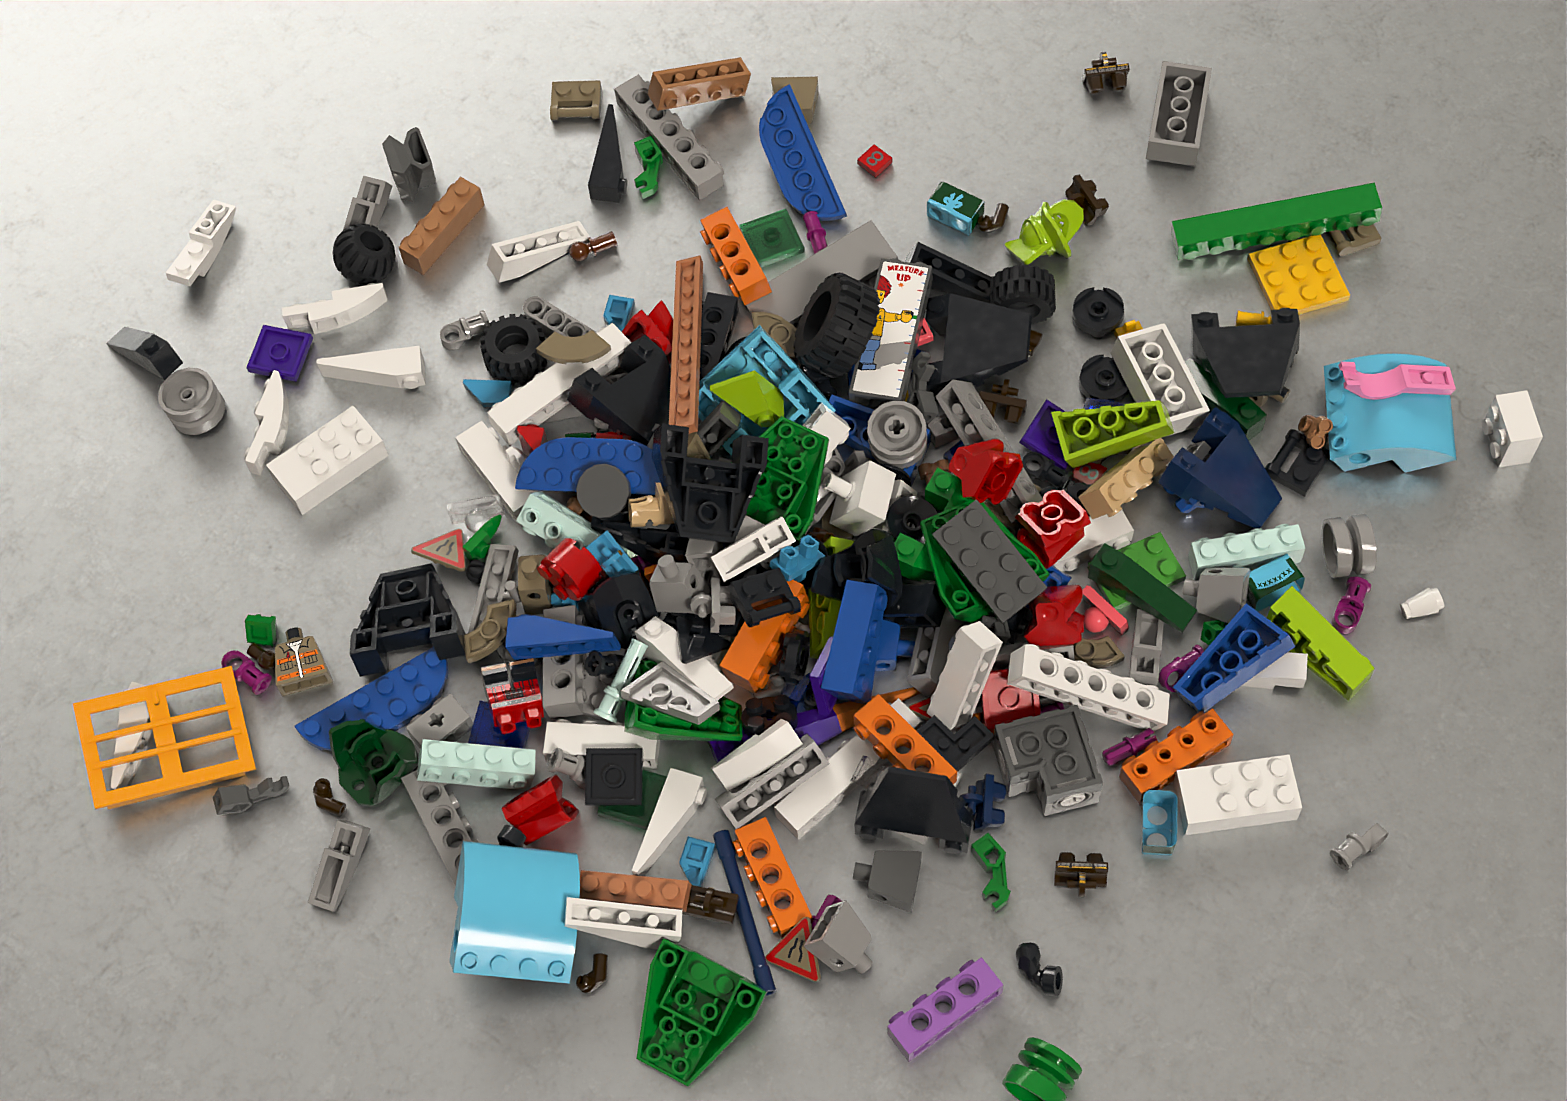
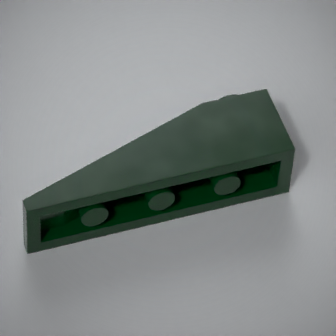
[1185,358,1267,440]
[1088,543,1197,633]

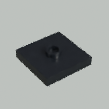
[585,748,643,806]

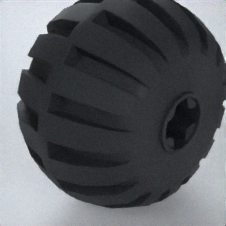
[332,223,396,285]

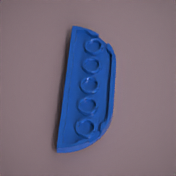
[759,84,847,221]
[515,437,660,495]
[295,647,448,751]

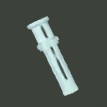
[593,638,648,723]

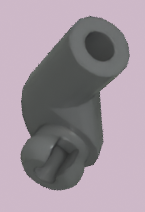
[753,671,787,699]

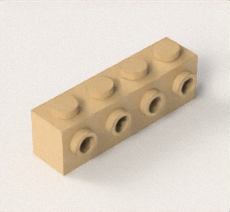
[1078,438,1174,520]

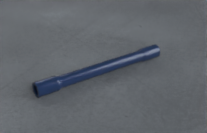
[713,830,776,996]

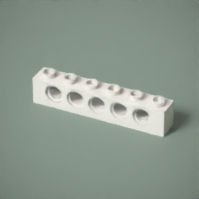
[1007,644,1170,731]

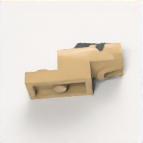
[628,483,674,530]

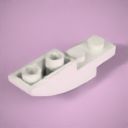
[166,200,236,286]
[282,283,388,334]
[244,370,289,476]

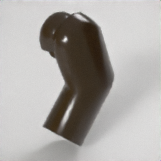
[977,203,1009,233]
[247,643,275,670]
[313,778,346,816]
[576,953,608,993]

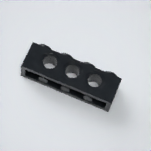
[699,292,739,381]

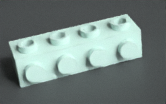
[516,491,628,578]
[1188,524,1306,580]
[417,739,536,790]

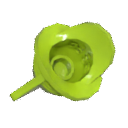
[1005,199,1084,265]

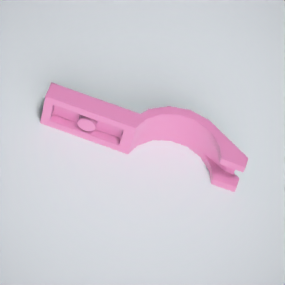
[1338,361,1456,400]

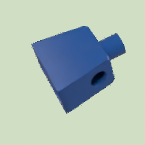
[875,620,916,671]

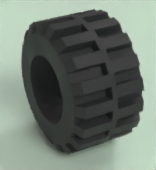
[990,265,1056,325]
[480,314,548,385]

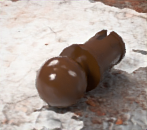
[569,231,618,262]

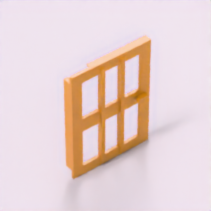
[73,666,256,810]

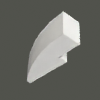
[710,517,796,582]
[1242,652,1308,690]
[711,719,803,791]

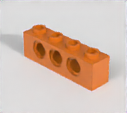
[700,207,772,306]
[853,694,957,784]
[732,817,813,939]

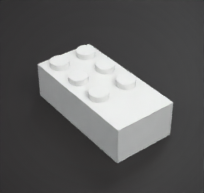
[1110,323,1210,437]
[266,406,389,515]
[1173,755,1302,835]

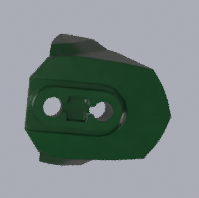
[329,719,418,807]

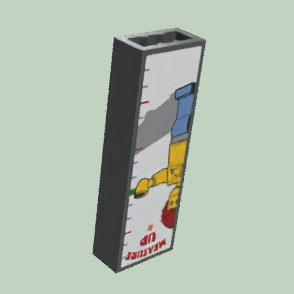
[849,258,933,410]

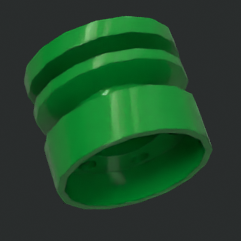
[1002,1037,1082,1101]

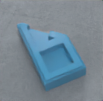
[603,295,635,332]
[463,379,512,407]
[679,836,715,887]

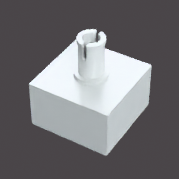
[822,460,896,536]

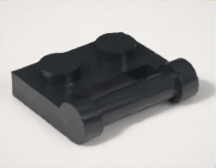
[1265,429,1330,497]
[728,568,801,628]

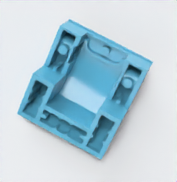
[698,325,836,456]
[1324,354,1457,473]
[449,841,580,984]

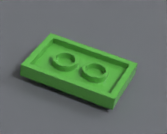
[1087,532,1186,610]

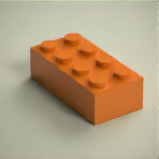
[719,580,810,693]

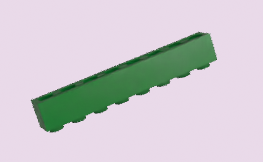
[1171,182,1382,260]

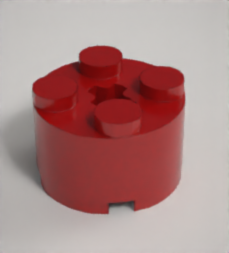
[537,538,603,601]

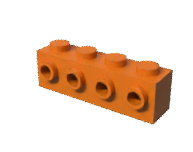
[1119,708,1234,804]

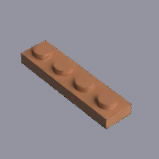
[580,870,692,912]

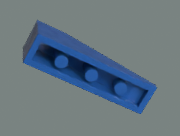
[505,614,621,660]

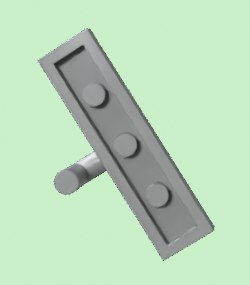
[468,544,521,633]

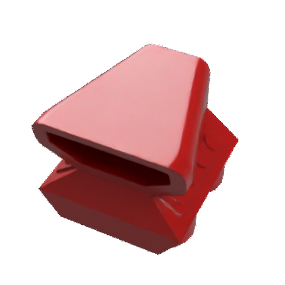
[622,300,673,364]
[949,439,1023,505]
[1015,490,1091,569]
[1024,585,1085,646]
[501,774,579,846]

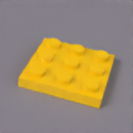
[1247,235,1350,315]

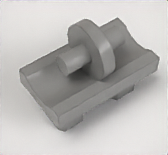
[690,578,735,633]

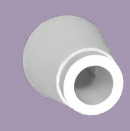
[1400,588,1444,619]

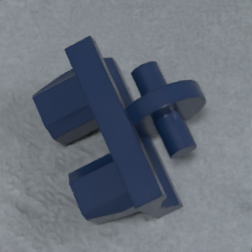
[960,773,1006,832]

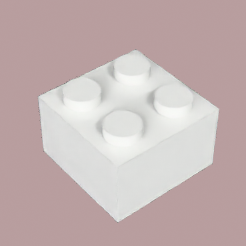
[1482,390,1543,467]

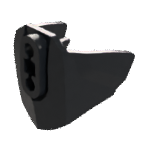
[811,529,903,608]
[577,567,661,649]

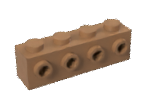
[648,57,751,111]
[399,176,485,275]

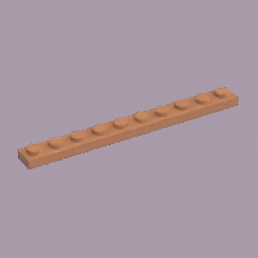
[669,255,703,434]

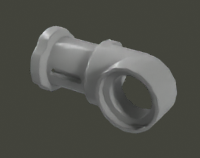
[440,310,490,350]
[548,747,586,789]
[1330,823,1389,870]

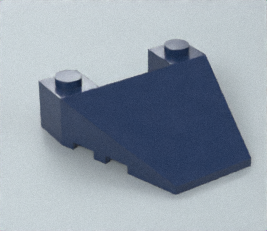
[1158,407,1282,529]

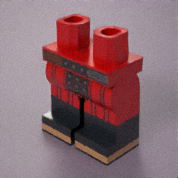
[481,658,544,734]

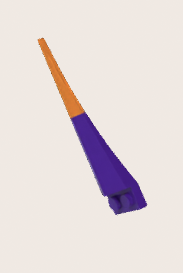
[708,687,920,764]

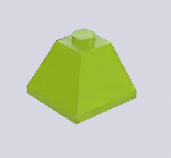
[710,370,784,428]

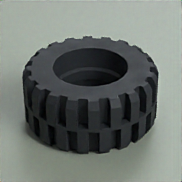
[793,273,880,378]

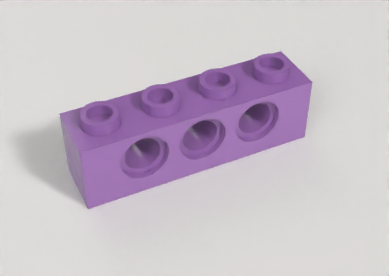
[887,957,1003,1062]

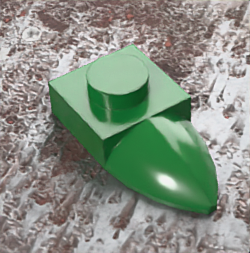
[463,514,502,562]

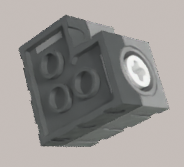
[993,705,1103,816]

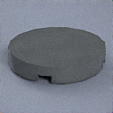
[576,464,631,519]

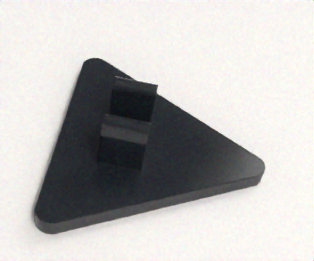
[676,616,731,664]

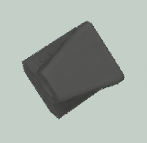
[382,127,436,202]

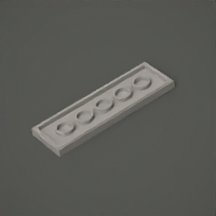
[745,220,898,325]

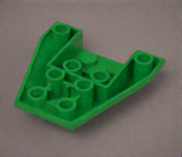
[746,416,829,543]
[920,501,1049,623]
[624,660,742,741]
[636,938,767,1086]

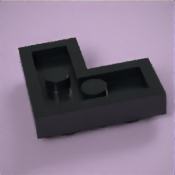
[917,715,995,772]

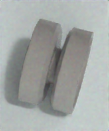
[158,367,225,435]
[867,401,927,469]
[1322,514,1377,578]

